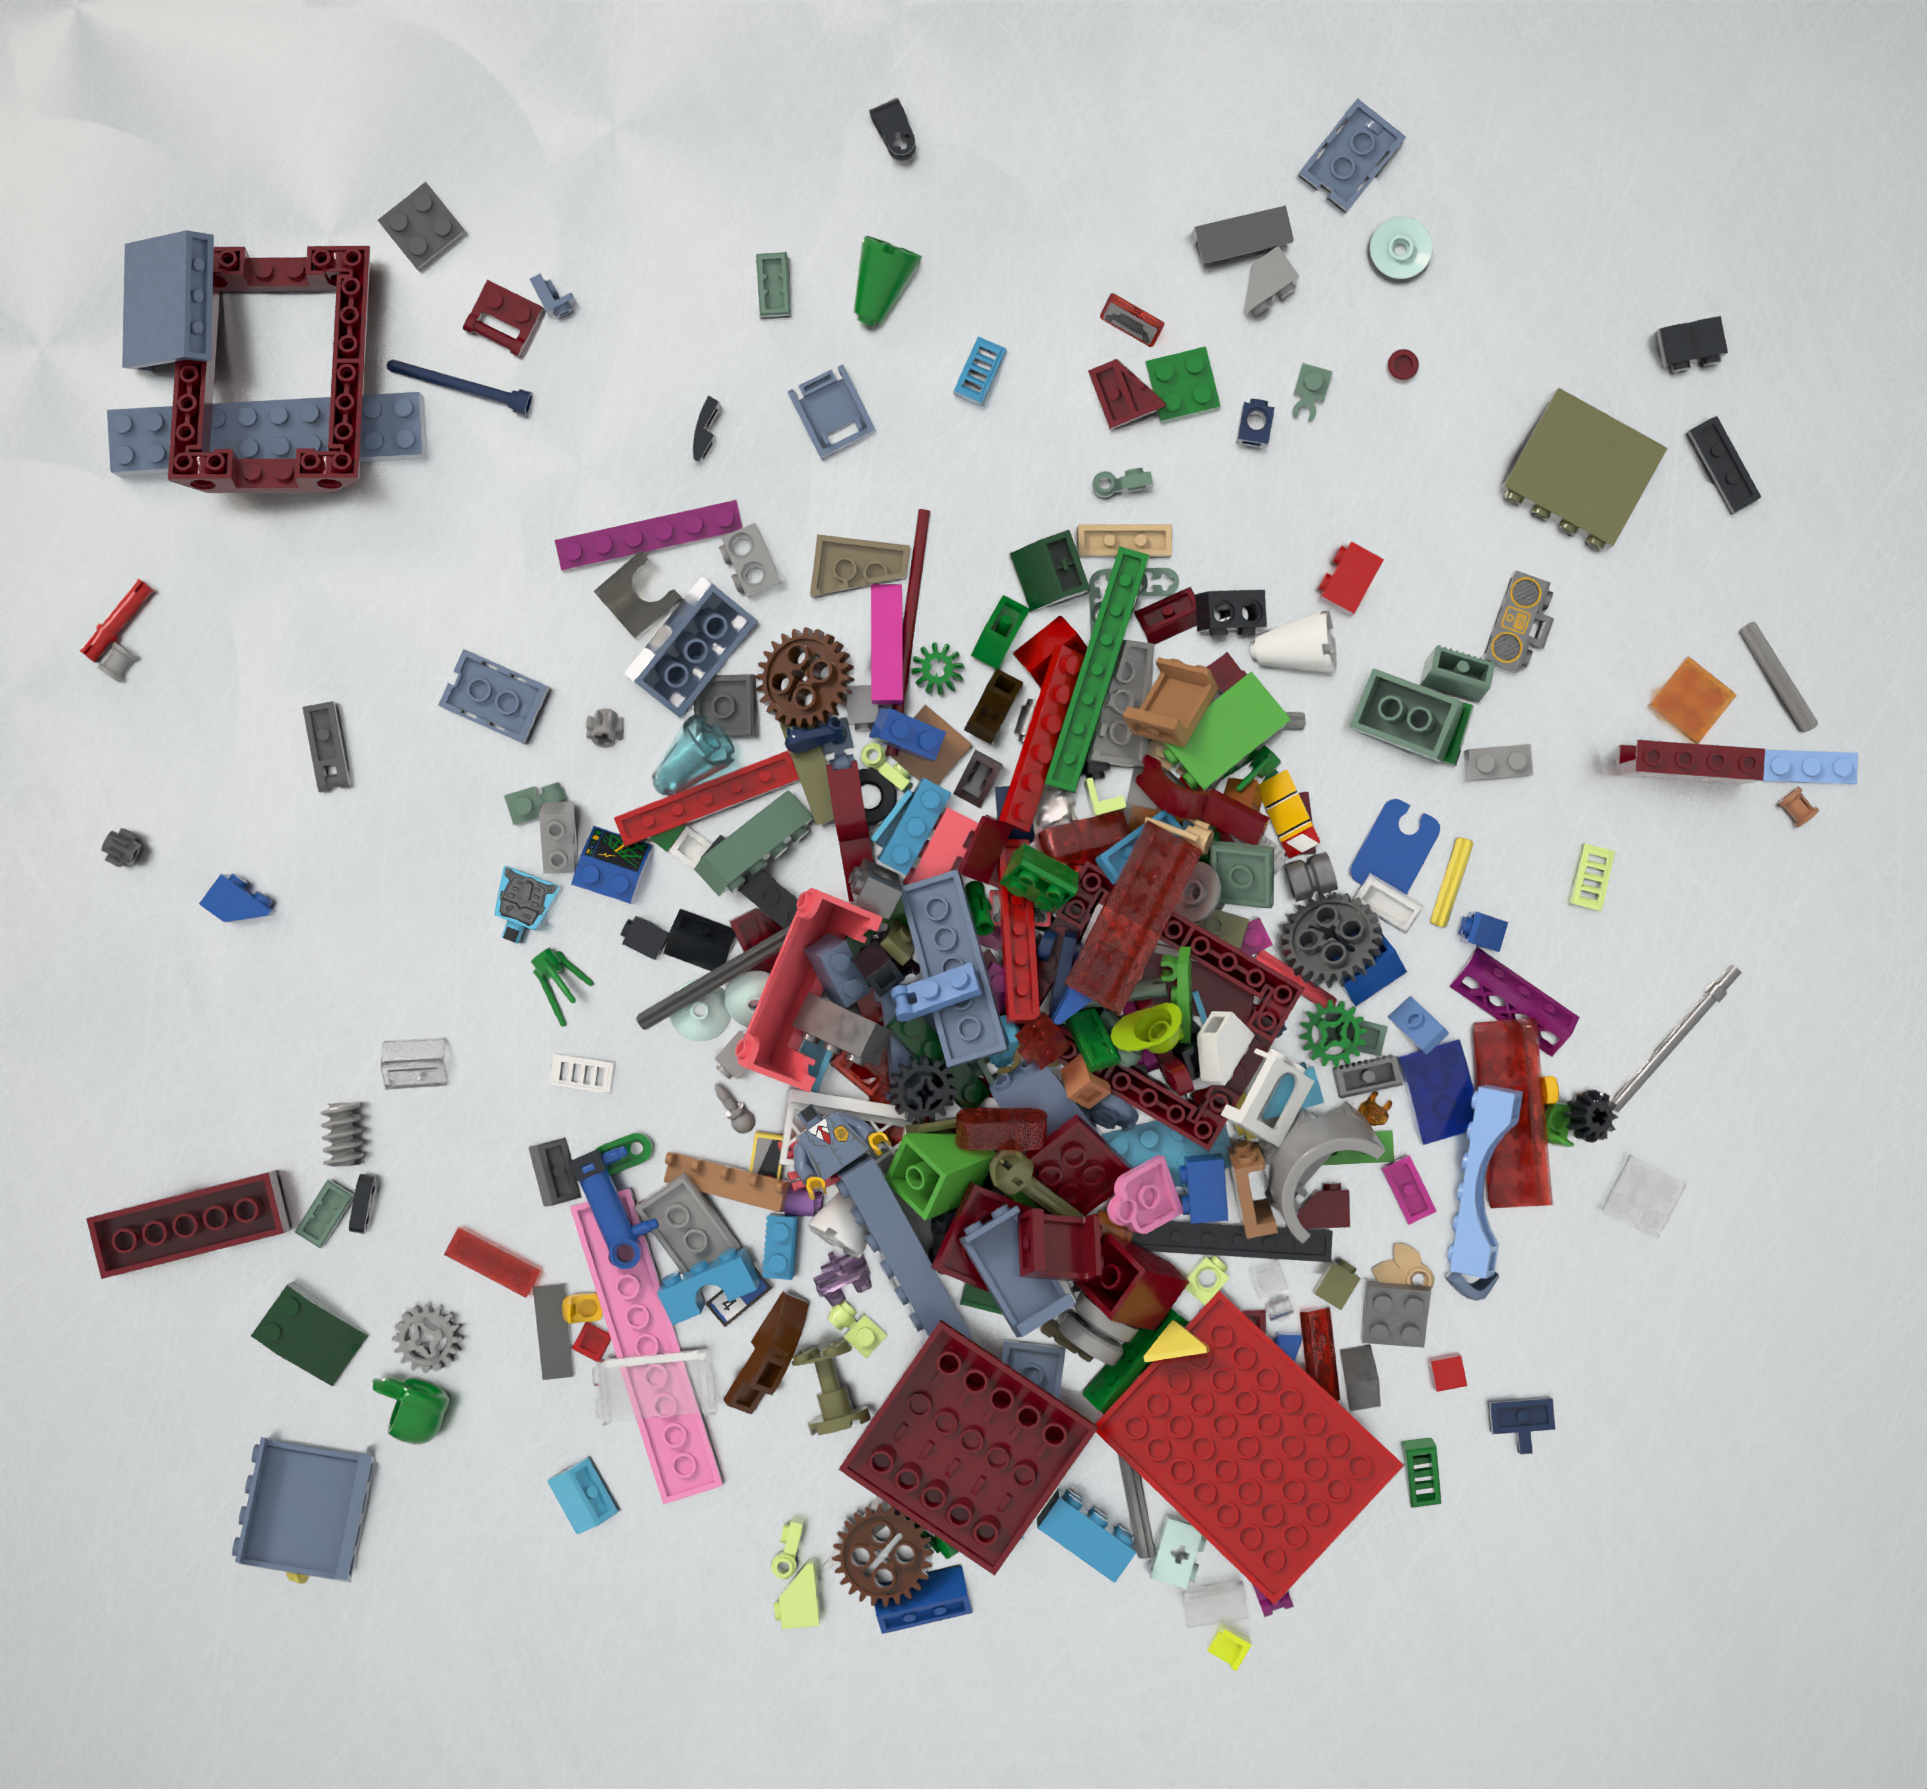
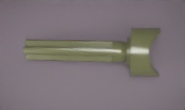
[989,1148,1086,1217]

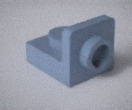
[530,273,577,318]

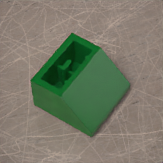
[1000,843,1078,913]

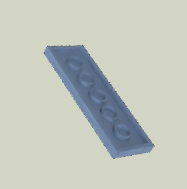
[901,869,1009,1068]

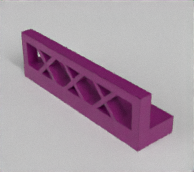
[1450,947,1580,1057]

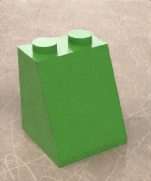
[885,1133,996,1221]

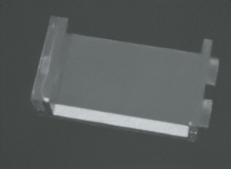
[592,1348,718,1425]

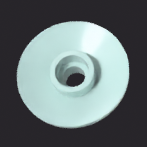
[1370,216,1432,279]
[725,969,770,1027]
[670,980,731,1041]

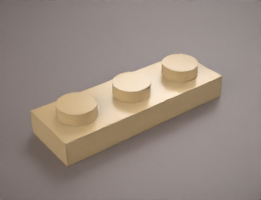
[1078,524,1172,557]

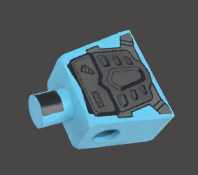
[494,866,563,943]

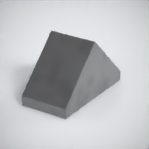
[953,749,1003,808]
[1340,1344,1381,1411]

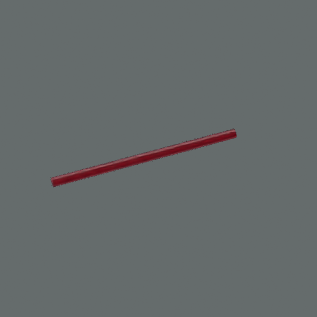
[886,509,931,756]

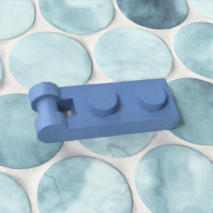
[890,962,982,1022]

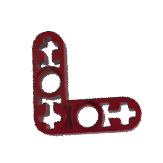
[1134,998,1195,1096]

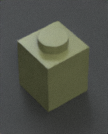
[1312,1259,1361,1310]

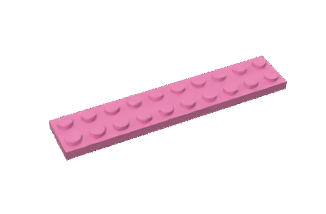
[570,1188,723,1505]

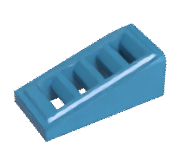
[953,336,1007,406]

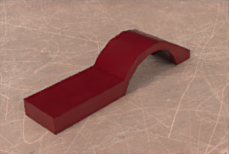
[1135,754,1270,845]
[826,760,874,902]

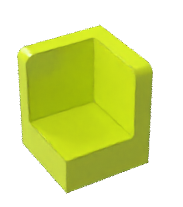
[1207,1622,1252,1671]

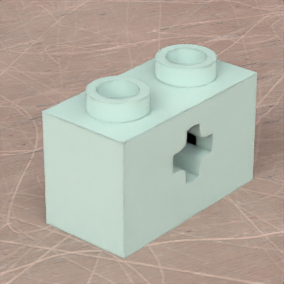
[1149,1513,1207,1589]

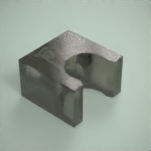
[594,550,683,641]

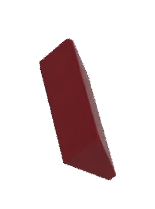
[1134,586,1197,645]

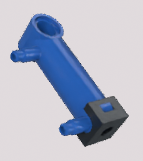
[569,1146,659,1269]

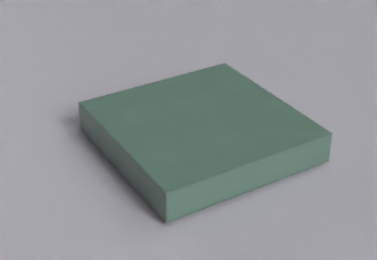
[1210,841,1274,909]

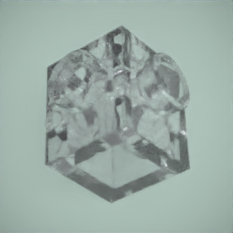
[1033,785,1080,838]

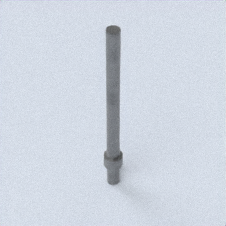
[1611,965,1742,1113]

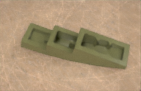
[779,703,834,826]

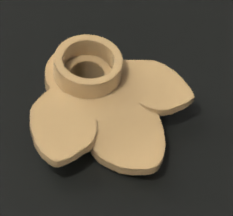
[1372,1243,1434,1289]

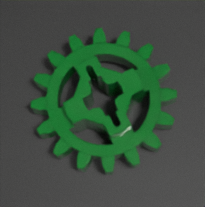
[1298,999,1367,1068]

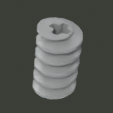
[321,1102,363,1167]

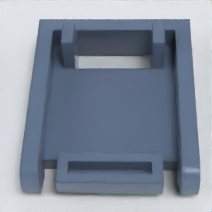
[787,364,876,459]

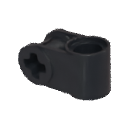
[869,98,916,162]

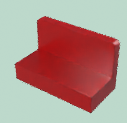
[1013,616,1088,689]

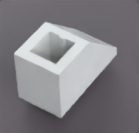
[1197,1011,1255,1086]

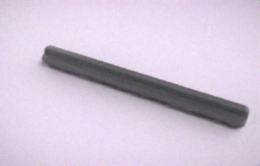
[636,926,790,1030]

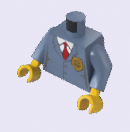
[793,1104,891,1200]

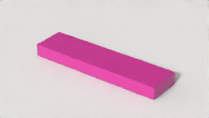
[871,584,903,704]

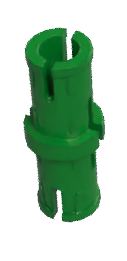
[965,881,994,936]

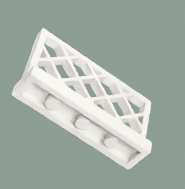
[779,1089,915,1178]

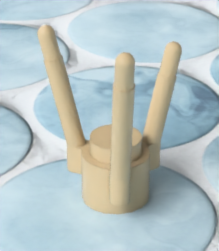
[1145,817,1214,857]

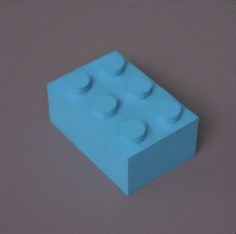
[1037,1488,1137,1583]

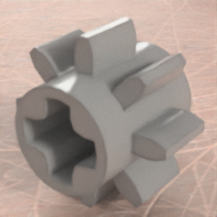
[585,709,624,747]

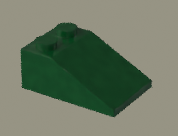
[251,1281,369,1386]

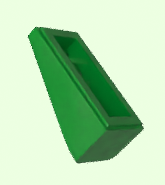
[1402,1438,1442,1508]

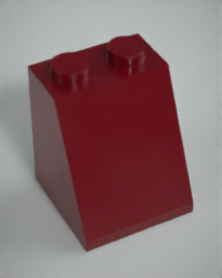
[1074,1233,1190,1331]

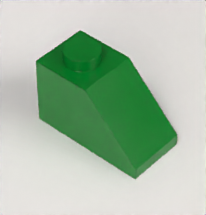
[971,595,1030,669]

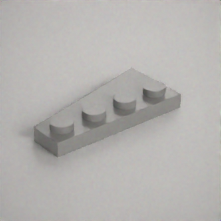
[1086,640,1154,768]

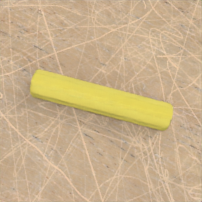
[1430,837,1473,927]

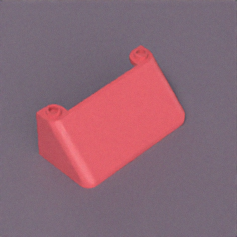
[735,888,883,1093]

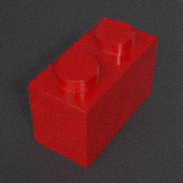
[1318,541,1384,616]

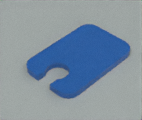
[1350,799,1440,895]

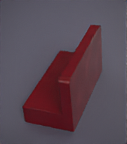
[958,814,1013,884]

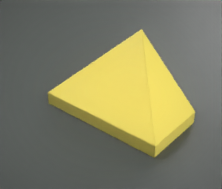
[1144,1320,1210,1362]

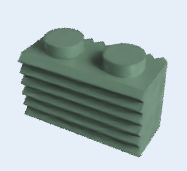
[1421,645,1495,702]

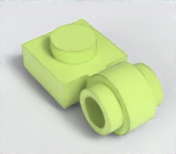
[861,743,913,794]
[828,1300,887,1358]
[771,1517,804,1579]

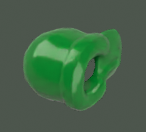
[372,1377,449,1445]

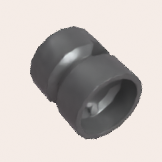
[1284,852,1338,902]

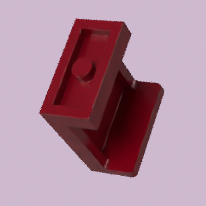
[1017,1208,1104,1282]

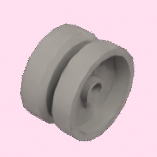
[1058,1291,1139,1366]

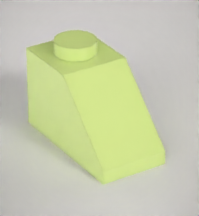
[774,1558,821,1629]

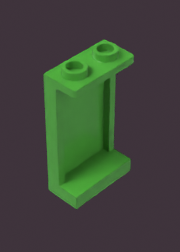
[1162,671,1291,791]

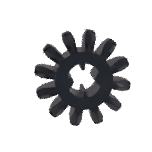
[1563,1089,1619,1143]

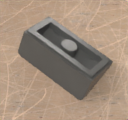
[529,1138,580,1207]

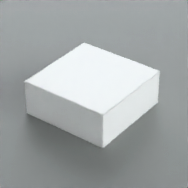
[669,826,712,869]

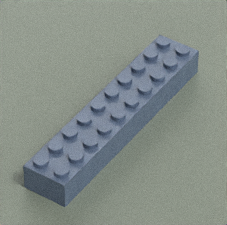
[107,392,428,476]

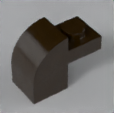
[964,668,1024,744]

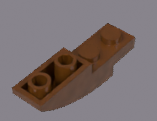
[723,1291,809,1415]

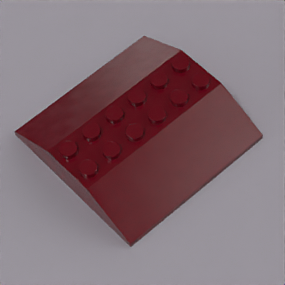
[838,1320,1099,1576]

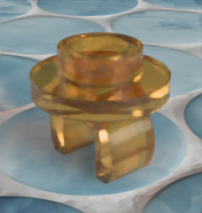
[1358,1091,1392,1126]

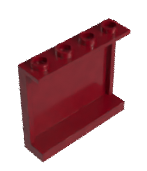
[1616,740,1765,785]

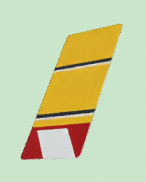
[1259,770,1320,859]

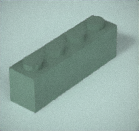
[694,790,813,897]

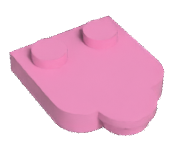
[1107,1155,1183,1234]

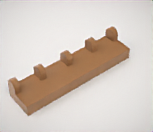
[664,1152,790,1212]

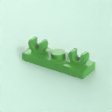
[1161,947,1193,1043]

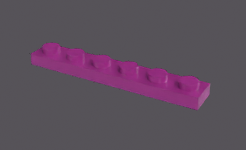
[555,500,743,572]

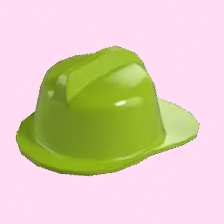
[1111,1003,1184,1054]

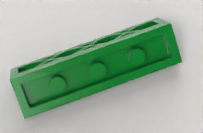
[1082,1308,1189,1414]

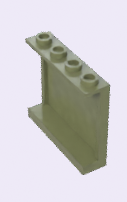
[1500,387,1668,550]

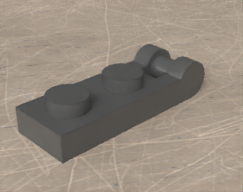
[302,701,351,793]

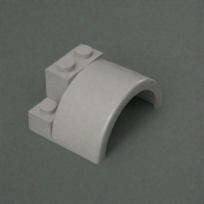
[1260,1102,1385,1244]

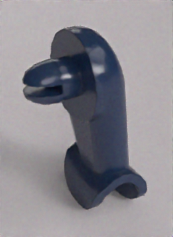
[785,717,847,754]

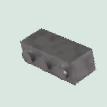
[792,992,893,1066]

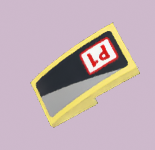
[749,1131,783,1179]

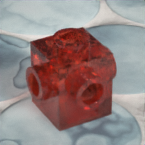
[1014,1012,1071,1070]

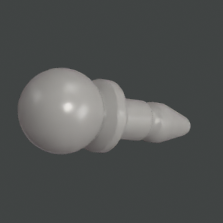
[715,1084,755,1134]

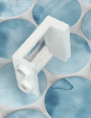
[1221,1048,1314,1148]

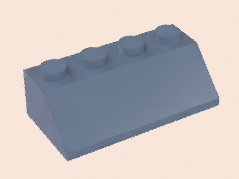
[624,577,758,718]

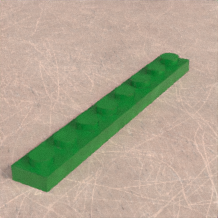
[1045,546,1150,794]

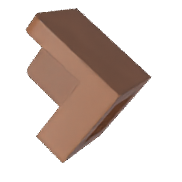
[1060,1054,1111,1109]

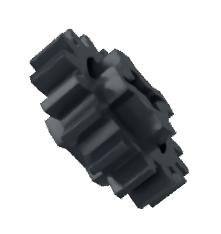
[887,1054,957,1124]

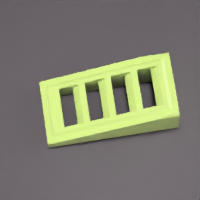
[1568,843,1615,911]

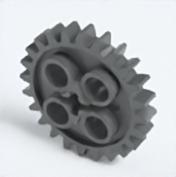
[1281,892,1383,988]

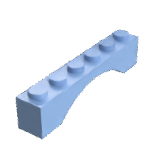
[1447,1085,1523,1279]

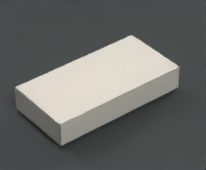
[1353,873,1423,933]

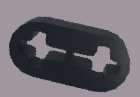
[349,1174,377,1234]

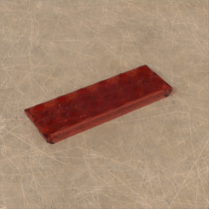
[1064,820,1202,1014]
[1473,1018,1553,1209]

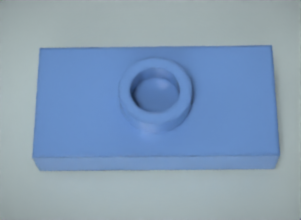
[1388,996,1449,1055]

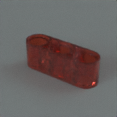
[1037,811,1130,864]
[955,1108,1048,1150]

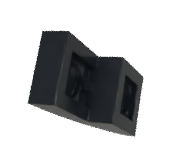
[693,395,721,465]

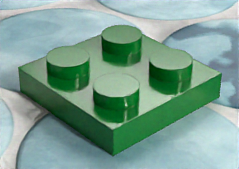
[1145,346,1221,423]

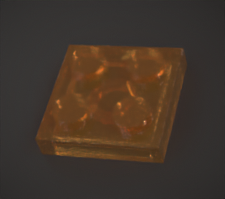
[1648,656,1737,744]

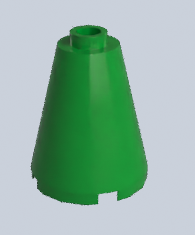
[853,236,922,326]

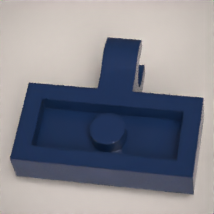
[1489,1397,1555,1455]

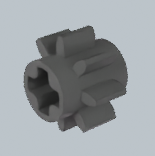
[101,828,141,867]

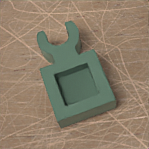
[1292,363,1333,422]

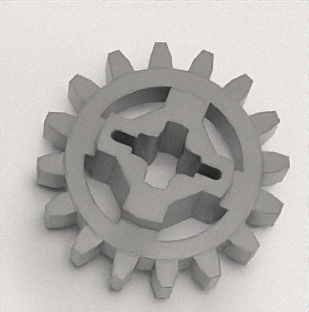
[392,1304,461,1373]

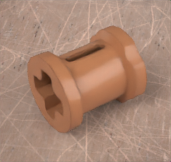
[1778,786,1819,828]

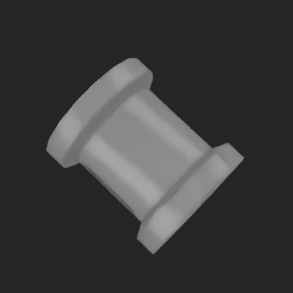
[97,642,138,683]

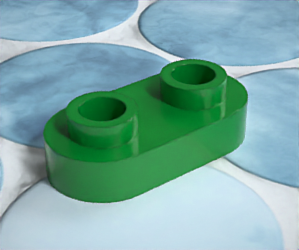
[595,1133,653,1175]

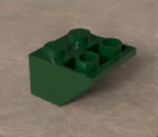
[1010,530,1090,612]

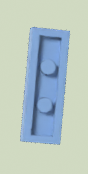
[1763,750,1858,784]

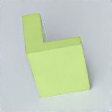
[1083,778,1126,819]

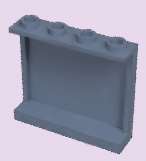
[122,230,214,372]
[232,1437,375,1583]

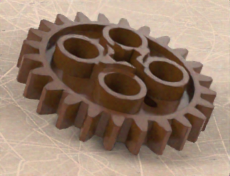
[756,627,855,729]
[832,1504,934,1607]

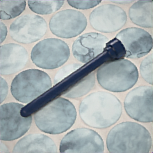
[387,359,533,416]

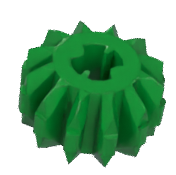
[911,642,964,695]

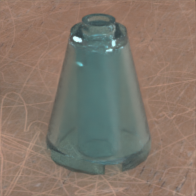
[652,714,735,796]

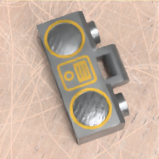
[1482,571,1554,673]

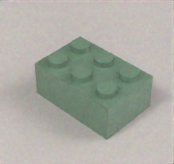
[1350,668,1465,763]

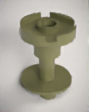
[791,1340,871,1436]

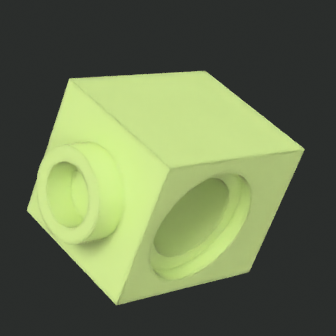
[1185,1255,1230,1305]

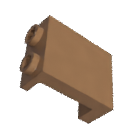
[1122,657,1219,747]
[1227,1140,1278,1239]

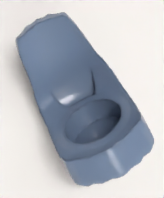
[1445,1271,1499,1301]

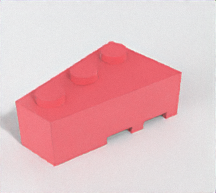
[902,807,979,885]

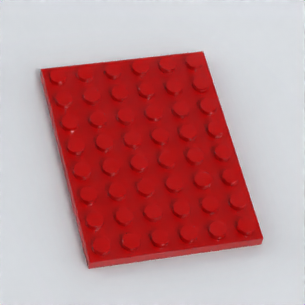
[1095,1291,1405,1605]

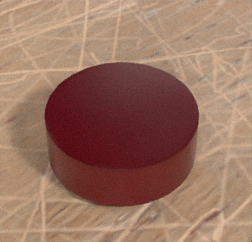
[1387,349,1419,382]

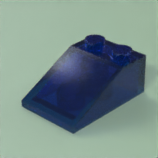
[1396,1038,1475,1145]

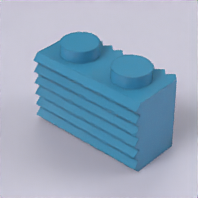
[761,1213,798,1280]

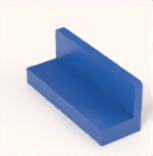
[874,1566,973,1634]

